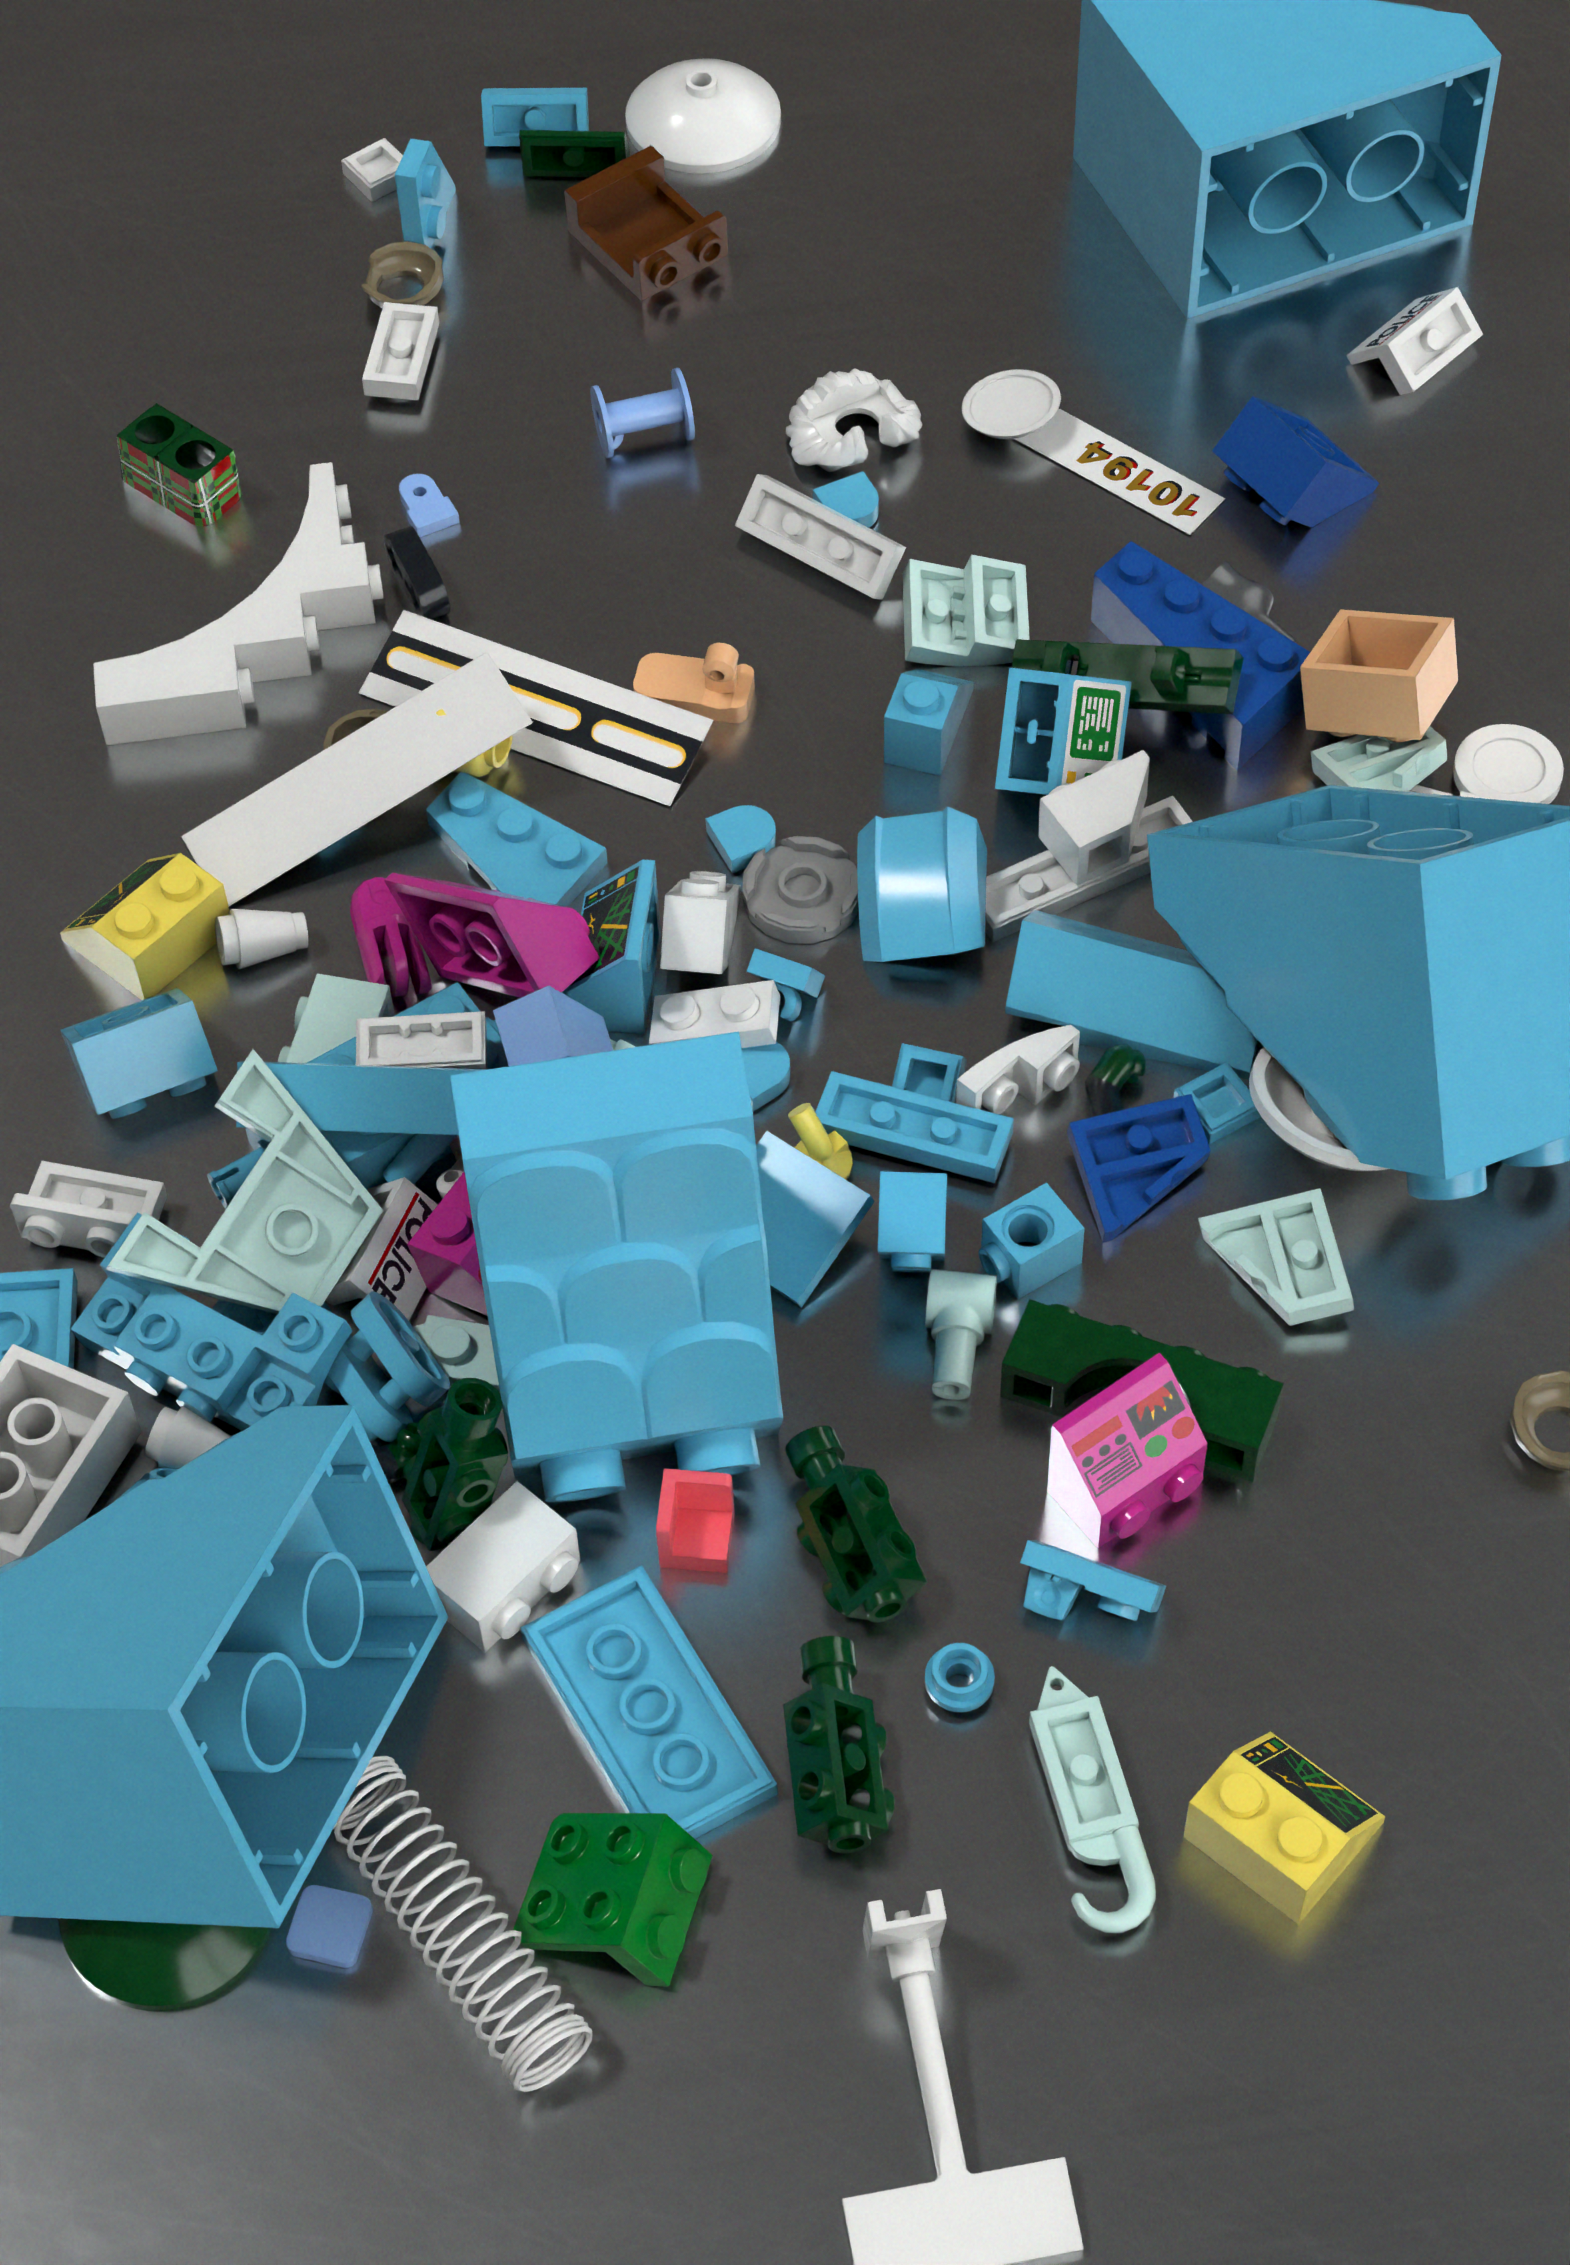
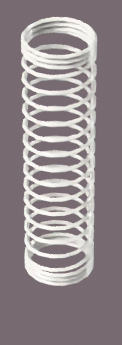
[333,1756,593,2092]

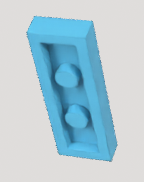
[815,1071,1014,1183]

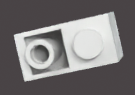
[1038,750,1150,886]
[660,871,741,974]

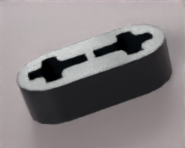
[383,526,451,620]

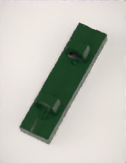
[1005,639,1244,714]

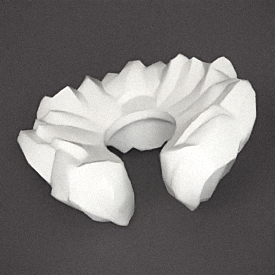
[786,368,923,472]

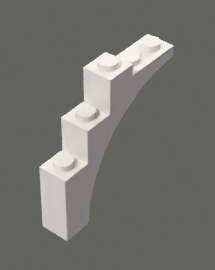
[93,462,384,745]

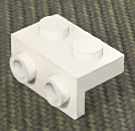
[10,1161,168,1258]

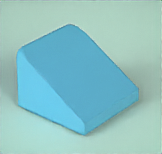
[892,1043,967,1103]

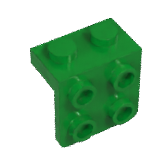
[512,1813,713,1987]

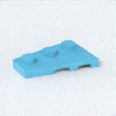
[426,772,608,907]

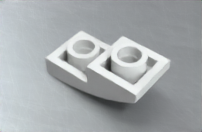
[956,1025,1080,1114]

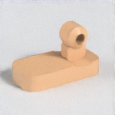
[633,643,755,723]

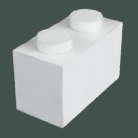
[426,1481,581,1653]

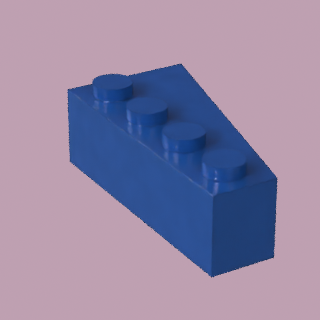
[1091,541,1310,771]

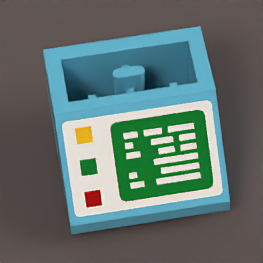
[995,668,1132,795]

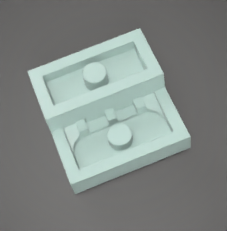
[902,554,1030,666]

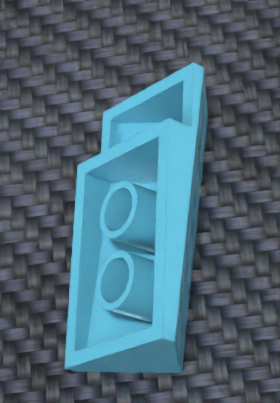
[1005,910,1259,1080]

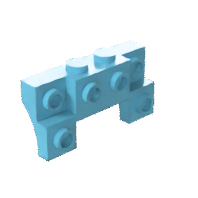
[70,1212,353,1431]

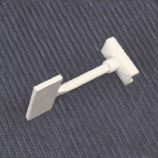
[842,1889,1084,2265]

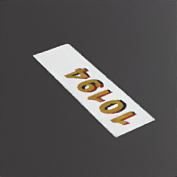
[1014,409,1226,535]

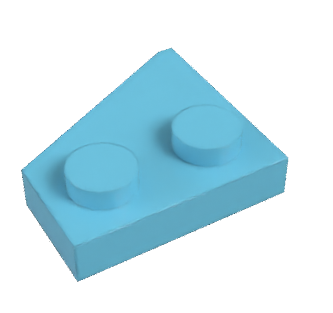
[395,138,456,248]

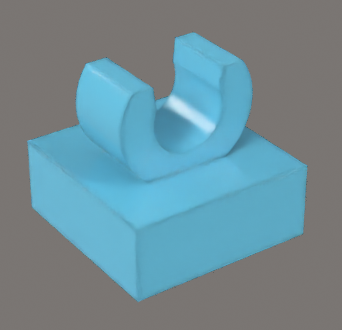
[746,948,825,1022]

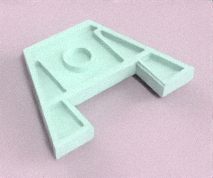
[106,1049,383,1314]

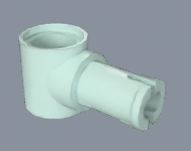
[925,1269,997,1400]

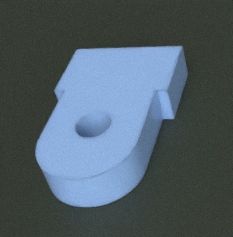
[399,474,460,538]

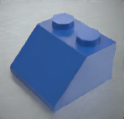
[1212,396,1380,528]

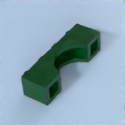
[1000,1299,1284,1482]

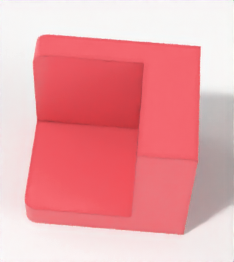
[656,1468,735,1573]

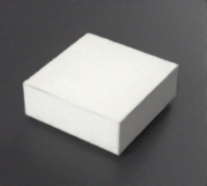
[341,138,403,202]

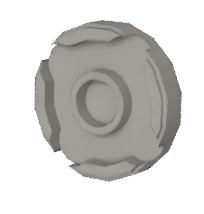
[742,836,859,944]

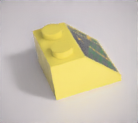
[60,853,230,1000]
[1183,1731,1385,1925]

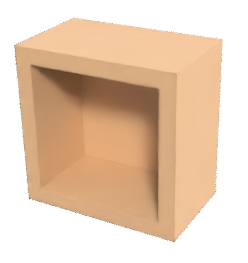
[1300,609,1458,742]

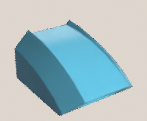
[857,806,987,962]

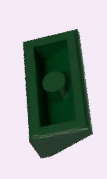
[519,130,630,177]

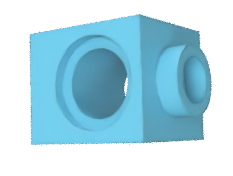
[978,1182,1085,1300]

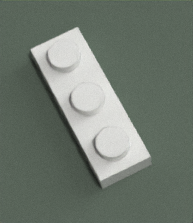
[735,474,906,600]

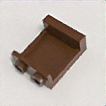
[564,145,728,301]

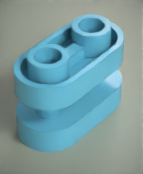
[324,1291,450,1443]

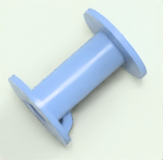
[590,368,695,458]

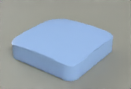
[286,1885,373,1968]

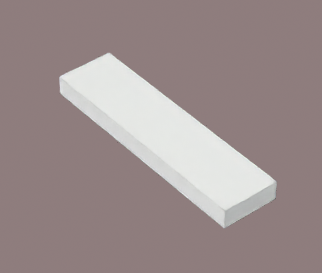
[985,796,1193,942]

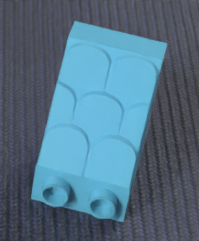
[1073,0,1502,319]
[1147,785,1570,1200]
[450,1032,783,1502]
[0,1405,448,1928]

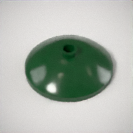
[58,1918,272,2011]

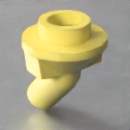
[788,1103,853,1180]

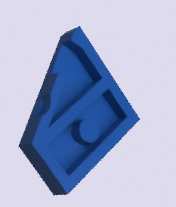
[1067,1094,1211,1243]

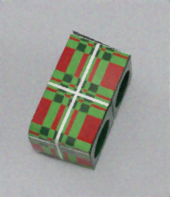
[117,403,242,526]

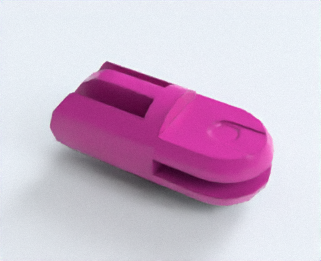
[350,877,432,997]

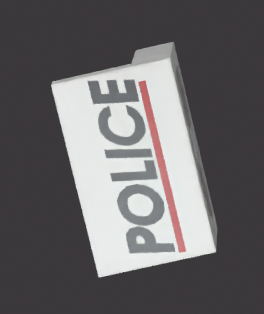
[1346,287,1483,395]
[326,1177,438,1321]

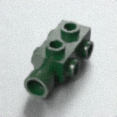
[402,1378,508,1552]
[785,1425,928,1622]
[783,1636,895,1853]

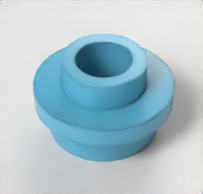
[925,1643,995,1712]

